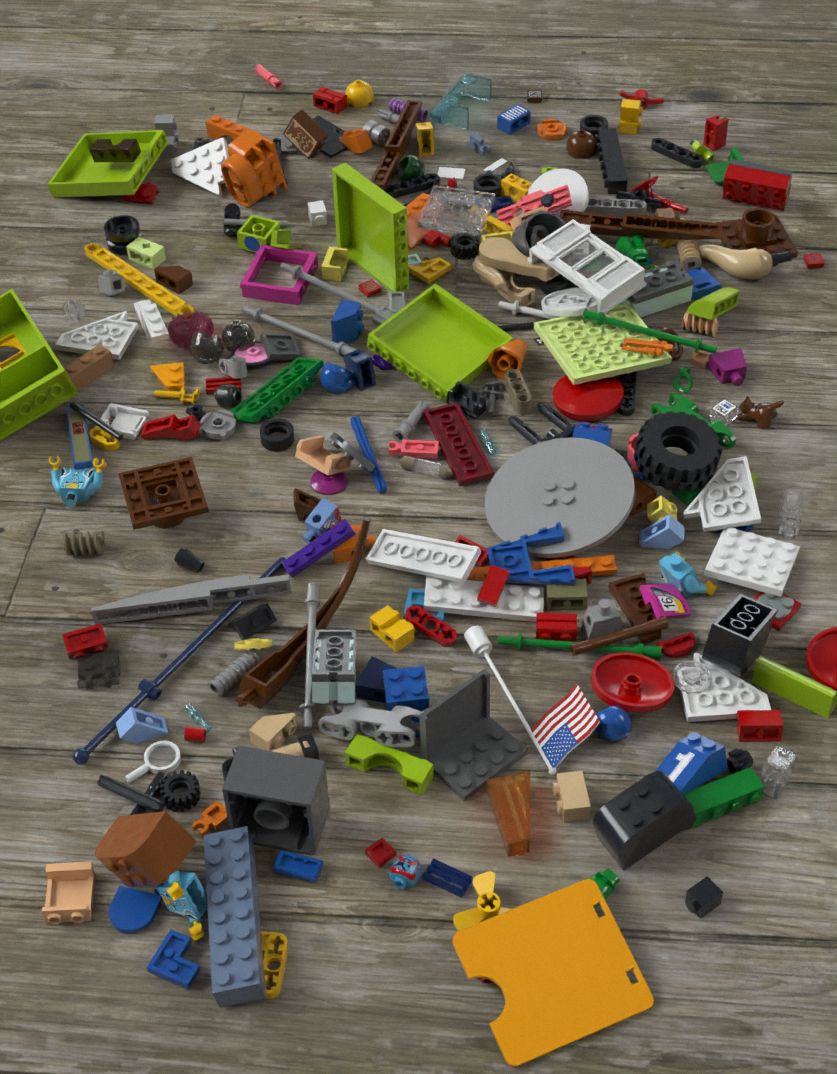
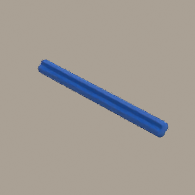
[350,416,387,493]

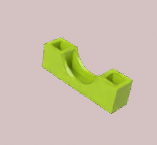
[345,734,434,796]

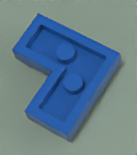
[147,930,200,989]

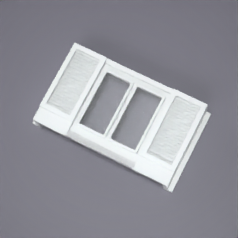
[527,219,646,314]

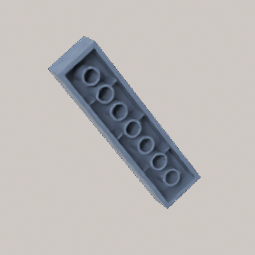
[204,826,266,1008]

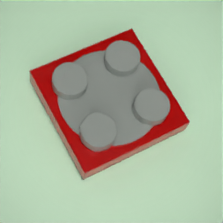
[754,592,802,631]

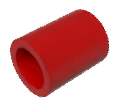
[184,726,206,743]

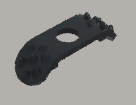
[224,203,240,237]

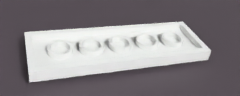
[366,529,482,583]
[423,576,544,622]

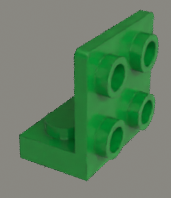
[706,148,745,185]

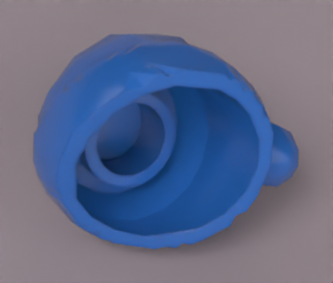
[321,362,355,394]
[596,706,632,742]

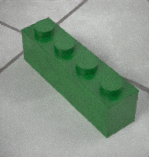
[684,767,764,830]

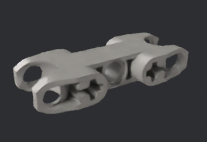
[318,699,422,747]

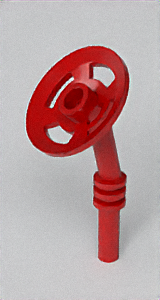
[630,176,688,214]

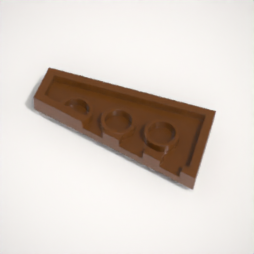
[608,573,662,644]

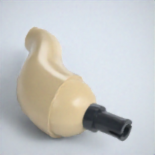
[698,244,792,280]

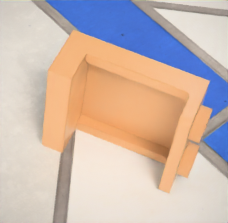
[295,435,353,476]
[42,861,95,924]

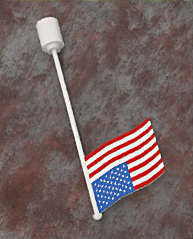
[464,625,600,775]

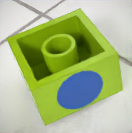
[237,215,281,252]

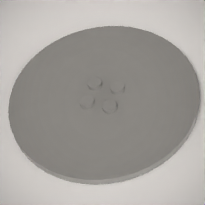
[485,438,635,558]

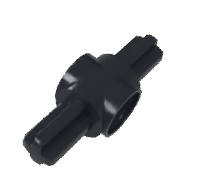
[616,189,662,209]

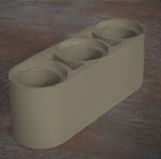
[505,369,531,415]

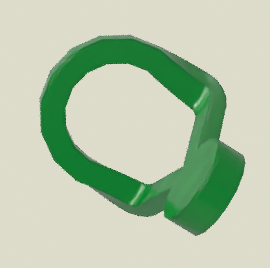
[673,367,693,393]

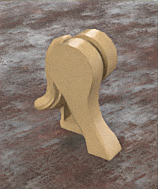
[472,237,560,307]

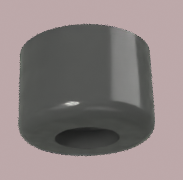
[511,211,566,261]

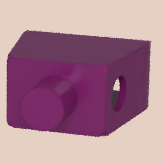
[708,348,747,386]

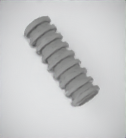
[209,650,260,696]

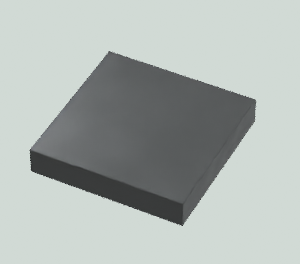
[260,333,302,360]

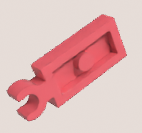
[388,440,439,459]

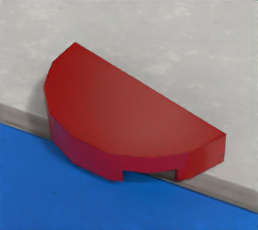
[656,632,695,658]

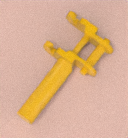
[154,386,200,405]

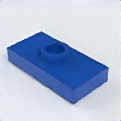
[273,850,324,883]

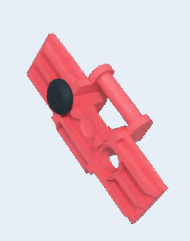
[497,185,573,227]

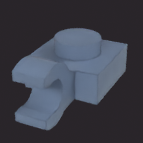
[469,133,491,156]

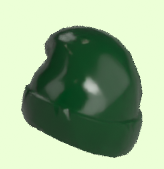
[398,155,425,181]

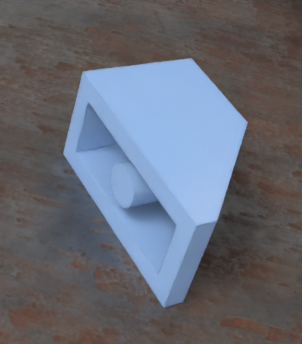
[639,514,684,549]
[116,707,168,744]

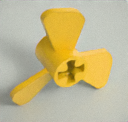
[453,871,512,931]

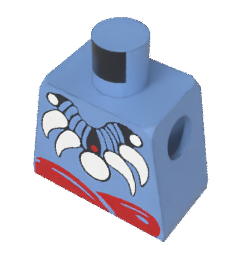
[302,498,342,544]

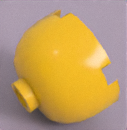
[345,80,374,108]

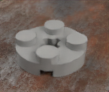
[200,410,237,441]

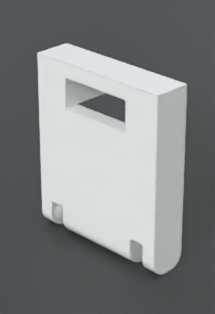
[95,403,150,440]

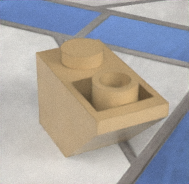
[249,713,297,751]

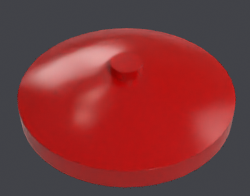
[552,375,624,421]
[806,627,837,691]
[590,652,675,713]

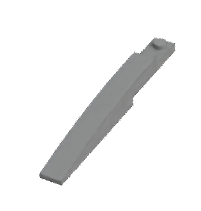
[91,574,292,625]

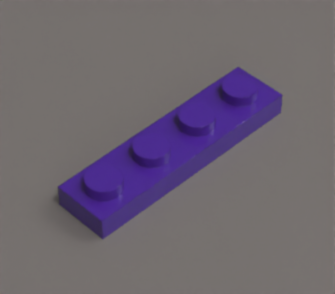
[282,519,356,578]

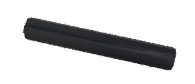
[97,775,165,812]

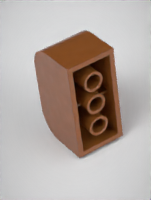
[95,811,196,887]

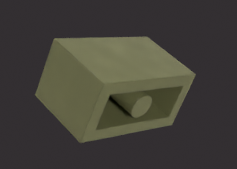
[546,579,588,611]

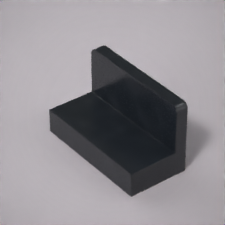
[228,603,277,640]

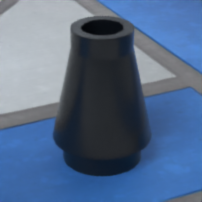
[174,548,205,573]

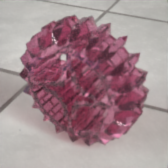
[168,311,214,349]

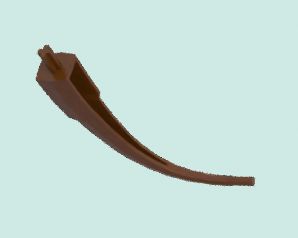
[235,517,371,709]

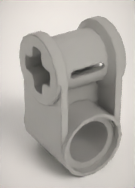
[219,355,248,379]

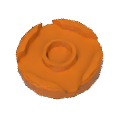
[537,119,567,140]

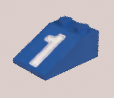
[656,732,728,795]

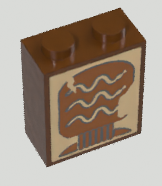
[283,109,328,159]

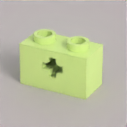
[127,237,166,269]

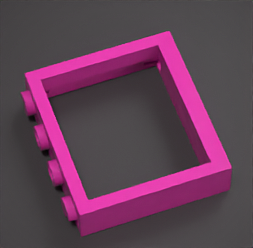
[240,245,318,305]

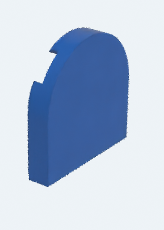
[109,885,163,934]

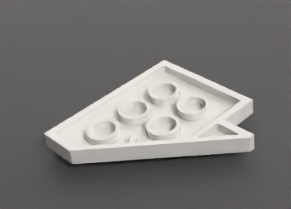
[684,456,761,532]
[676,653,771,722]

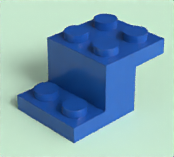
[383,666,429,739]

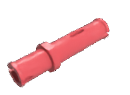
[254,64,283,90]

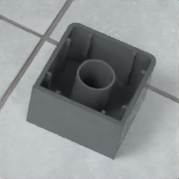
[222,746,330,855]

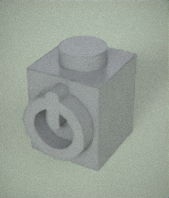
[98,270,125,296]

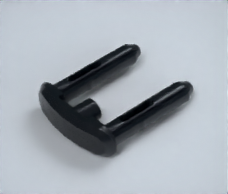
[508,402,576,445]

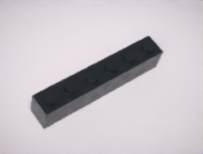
[595,128,627,194]

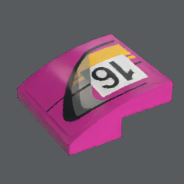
[639,583,692,619]

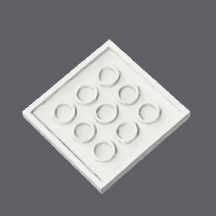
[704,527,800,597]

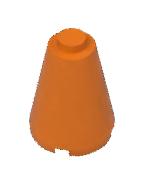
[488,339,528,380]

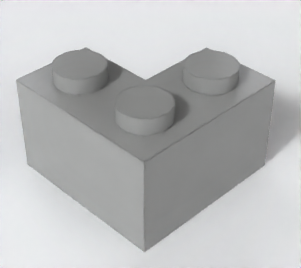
[154,115,179,158]

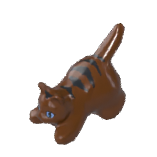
[737,396,784,429]

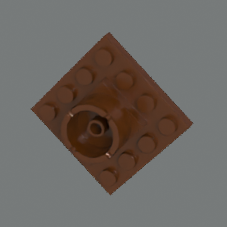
[716,208,798,258]
[118,457,209,530]

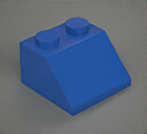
[331,300,364,344]
[572,422,613,447]

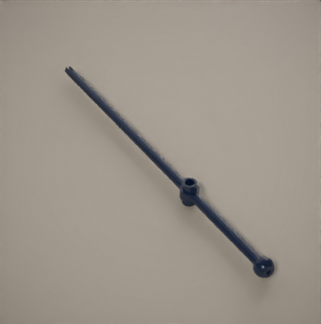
[72,557,286,765]

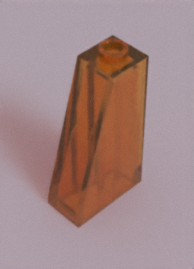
[487,771,530,857]

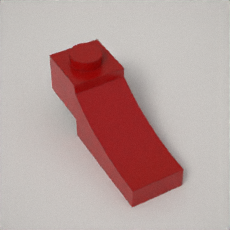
[141,414,201,441]

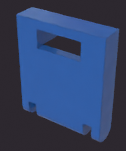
[683,267,721,300]

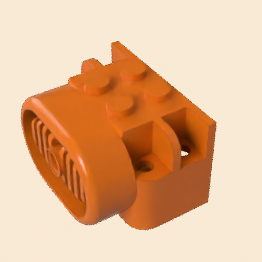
[221,128,288,207]

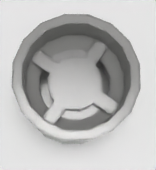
[363,120,391,146]

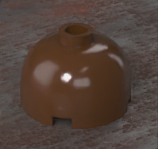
[566,130,597,159]

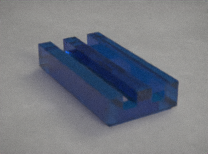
[422,858,473,898]

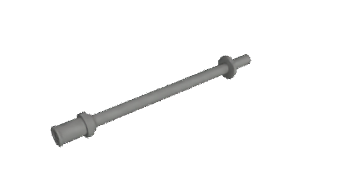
[280,262,395,316]
[242,306,358,355]
[299,582,320,730]

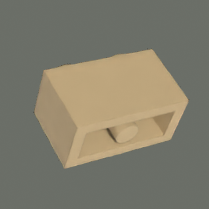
[553,771,591,822]

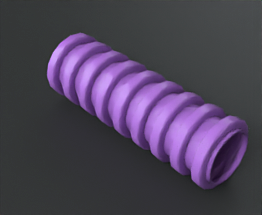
[389,98,428,122]

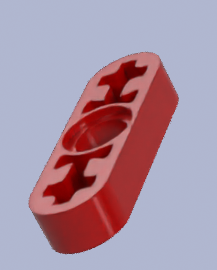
[405,605,457,647]

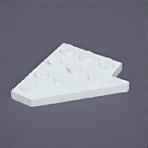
[171,137,229,197]
[55,311,138,360]

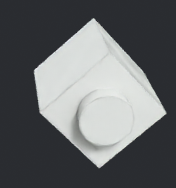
[307,200,327,226]

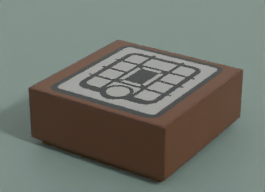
[527,90,542,103]

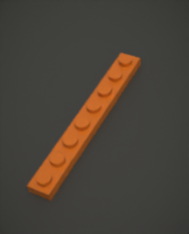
[467,555,617,584]

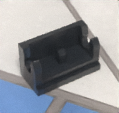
[447,381,486,420]

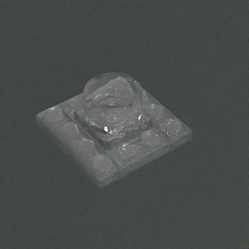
[418,185,496,238]

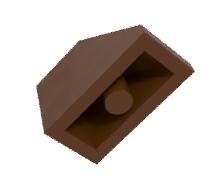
[154,266,193,295]

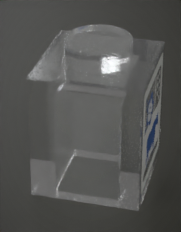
[709,398,739,427]

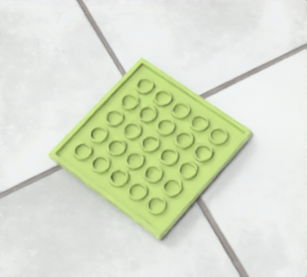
[534,303,672,385]

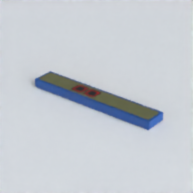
[66,404,93,470]

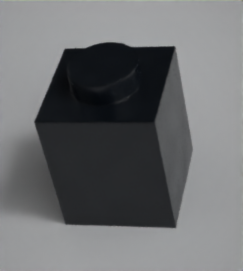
[685,876,723,919]

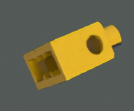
[416,122,434,157]

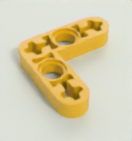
[261,931,289,999]

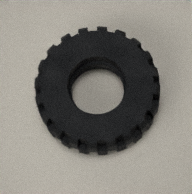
[634,411,722,492]

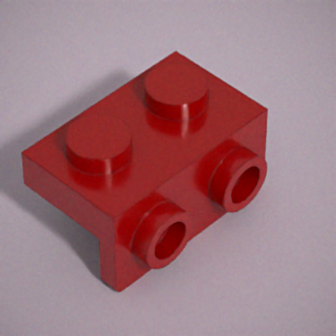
[122,182,159,204]
[62,623,108,659]

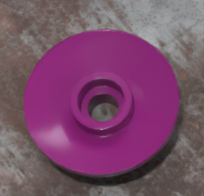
[310,470,347,495]

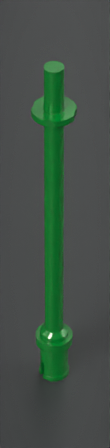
[582,309,717,354]
[498,633,661,659]

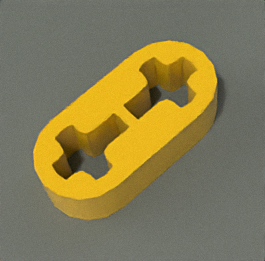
[89,427,120,451]

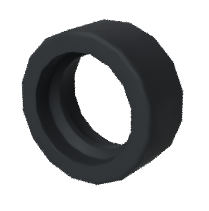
[580,115,608,137]
[473,173,502,200]
[260,418,294,452]

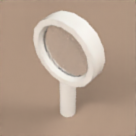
[125,741,181,783]

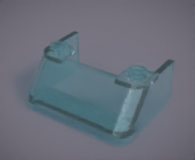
[430,73,492,130]

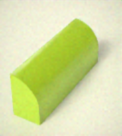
[686,287,740,320]
[752,656,837,719]

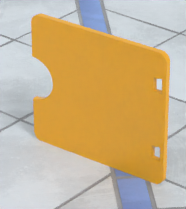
[452,879,654,1067]

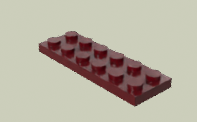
[424,402,494,486]

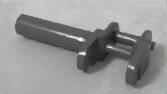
[482,382,505,417]

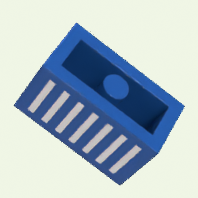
[497,104,531,135]

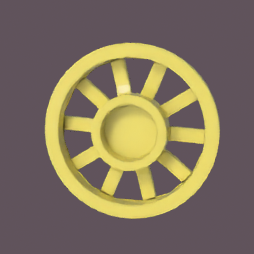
[234,638,273,651]

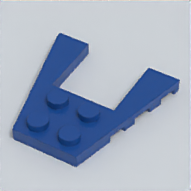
[487,522,575,585]

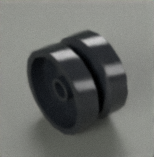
[104,215,141,254]

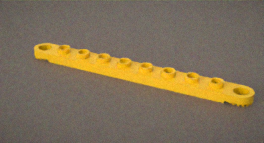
[84,243,195,321]

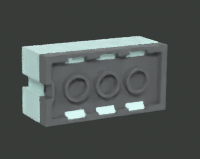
[620,261,694,318]
[312,630,356,704]

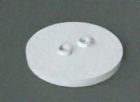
[527,169,589,217]
[541,287,598,317]

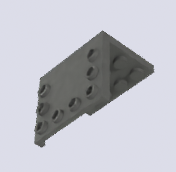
[419,669,528,802]

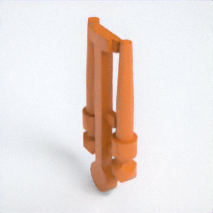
[622,338,673,356]

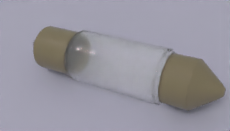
[399,456,454,479]

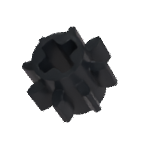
[727,748,753,774]

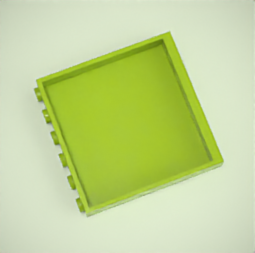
[47,130,168,197]
[332,163,409,292]
[367,283,513,403]

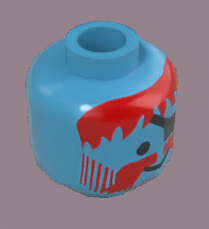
[389,854,422,889]

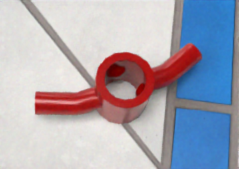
[619,89,664,110]

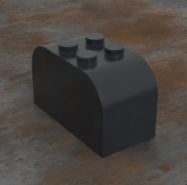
[702,594,778,676]
[592,771,696,871]

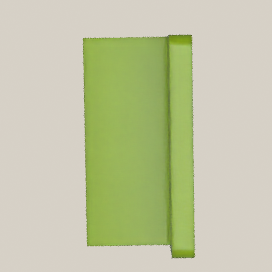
[270,229,301,249]

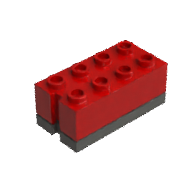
[722,159,793,211]

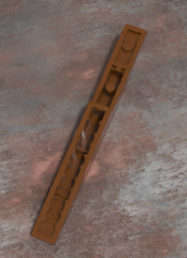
[371,100,422,190]
[560,209,722,240]

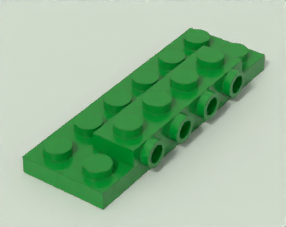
[230,357,324,423]

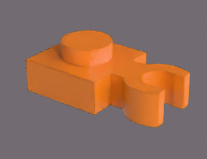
[192,801,228,838]

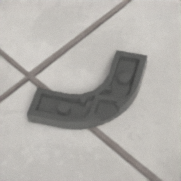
[330,432,376,472]

